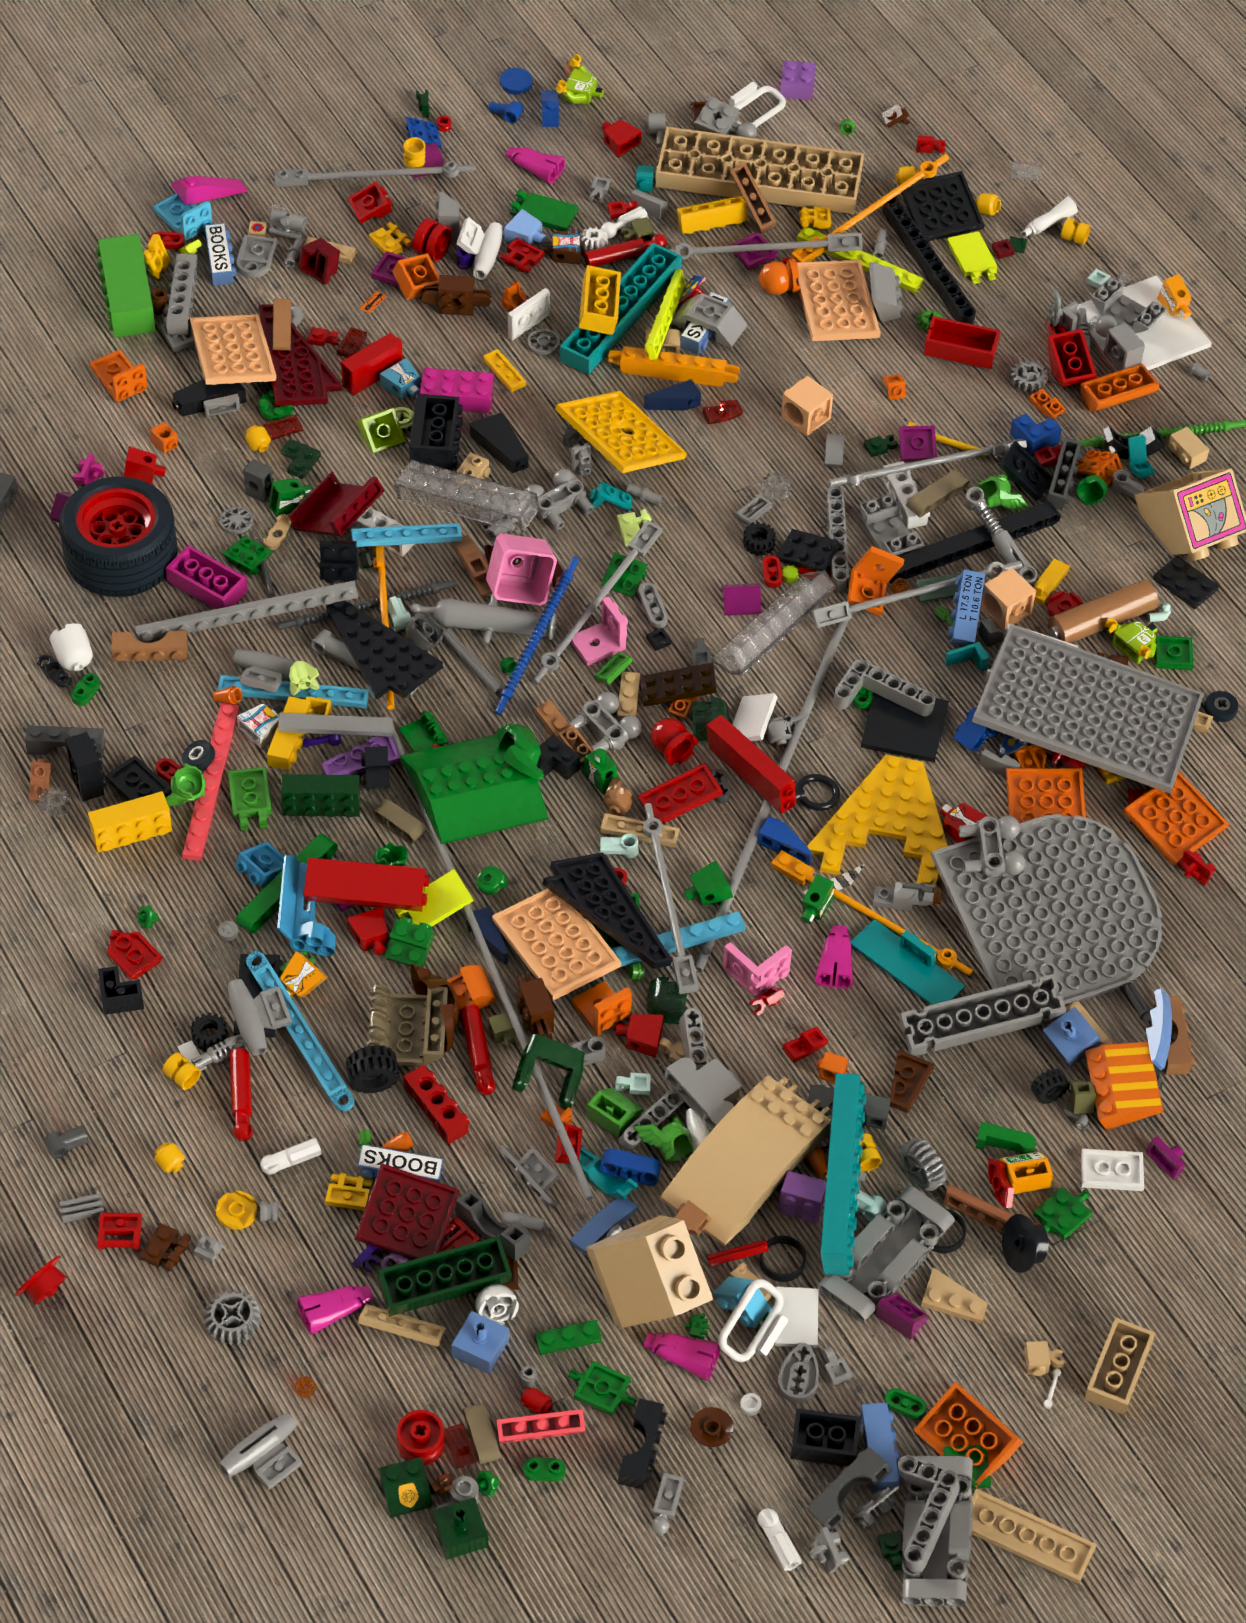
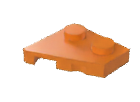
[1012,745,1047,768]

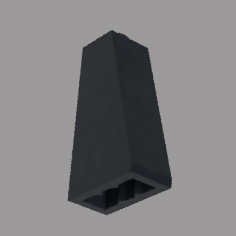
[172,379,247,416]
[469,412,529,473]

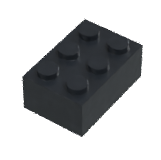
[65,732,106,802]
[790,1408,861,1466]

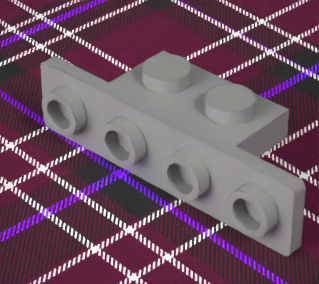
[499,1145,561,1207]

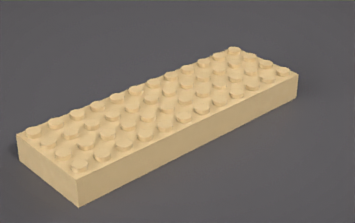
[655,127,865,214]

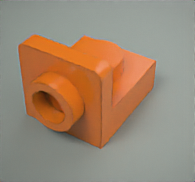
[883,374,906,400]
[540,1103,573,1131]

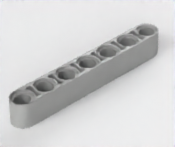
[826,485,849,592]

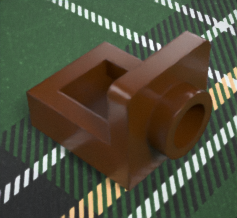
[882,103,910,128]

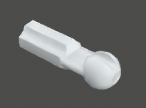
[601,206,648,239]
[260,1138,322,1175]
[757,1508,802,1571]

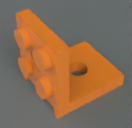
[847,546,904,616]
[571,981,632,1037]

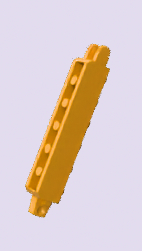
[608,346,740,387]

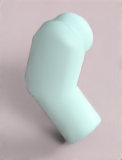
[1148,603,1171,623]

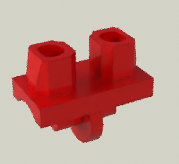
[1178,849,1216,886]

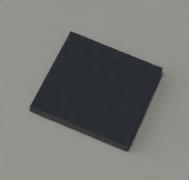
[900,171,985,241]
[861,693,949,763]

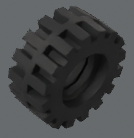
[743,522,776,556]
[191,1013,228,1051]
[1031,1068,1070,1104]

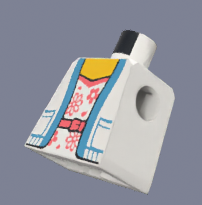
[237,704,283,749]

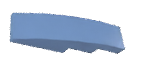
[1146,988,1172,1071]
[570,1198,639,1256]

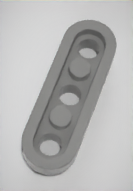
[638,582,668,628]

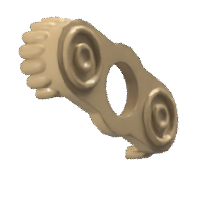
[263,514,291,550]

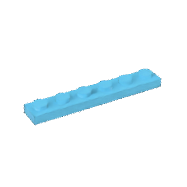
[351,523,462,547]

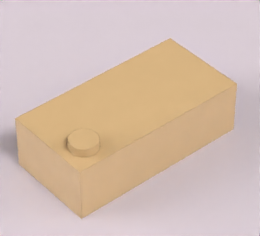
[1084,1317,1155,1415]

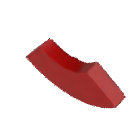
[988,1159,1014,1208]

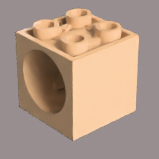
[781,376,833,436]
[980,568,1036,630]

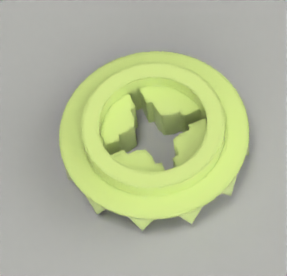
[394,407,414,430]

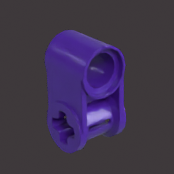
[457,246,474,269]

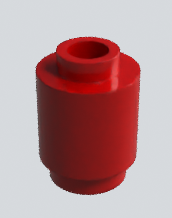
[520,1387,554,1415]

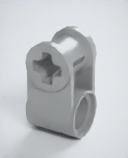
[568,1037,606,1067]

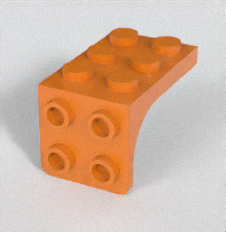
[89,349,148,403]

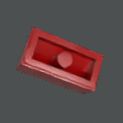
[555,1123,582,1163]

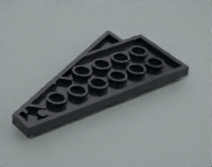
[326,600,443,700]
[542,852,672,969]

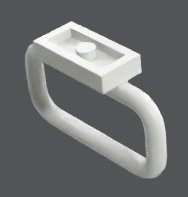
[729,82,786,128]
[718,1279,788,1362]

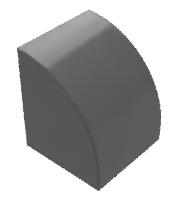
[978,619,1004,647]

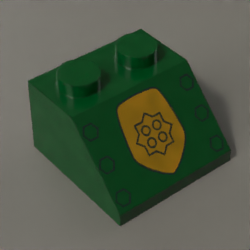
[379,1457,433,1518]

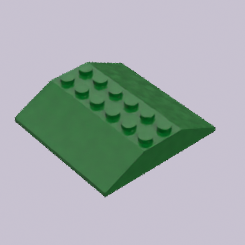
[400,733,548,844]

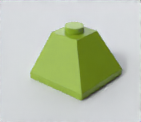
[356,408,406,454]

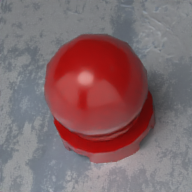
[651,718,698,766]

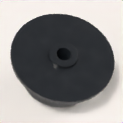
[1002,1214,1049,1273]

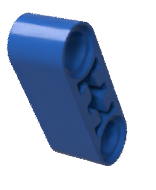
[600,1148,662,1186]

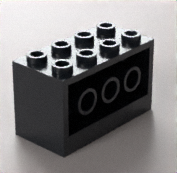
[409,394,463,474]

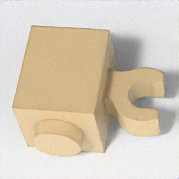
[1024,1341,1064,1376]

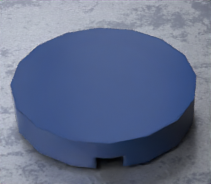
[500,68,532,95]

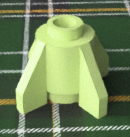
[289,661,319,696]

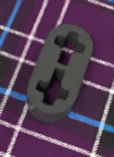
[711,769,731,803]

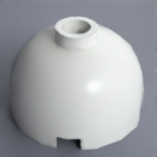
[475,1284,519,1325]

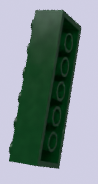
[377,1236,512,1317]

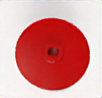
[14,1255,67,1305]

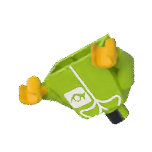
[556,54,604,104]
[1104,618,1157,665]

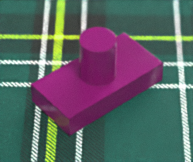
[1146,1136,1185,1180]

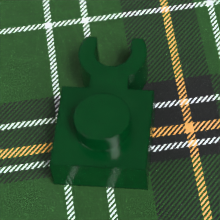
[864,435,898,457]

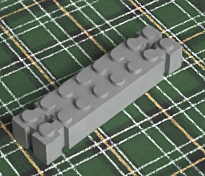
[899,974,1066,1056]

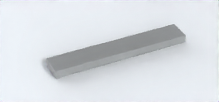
[278,713,393,737]

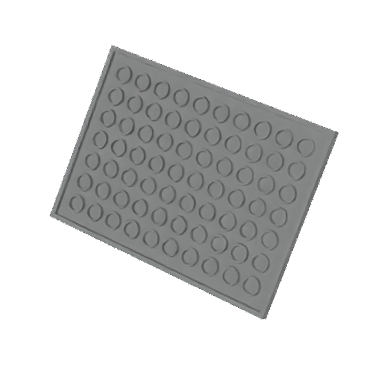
[972,624,1204,794]

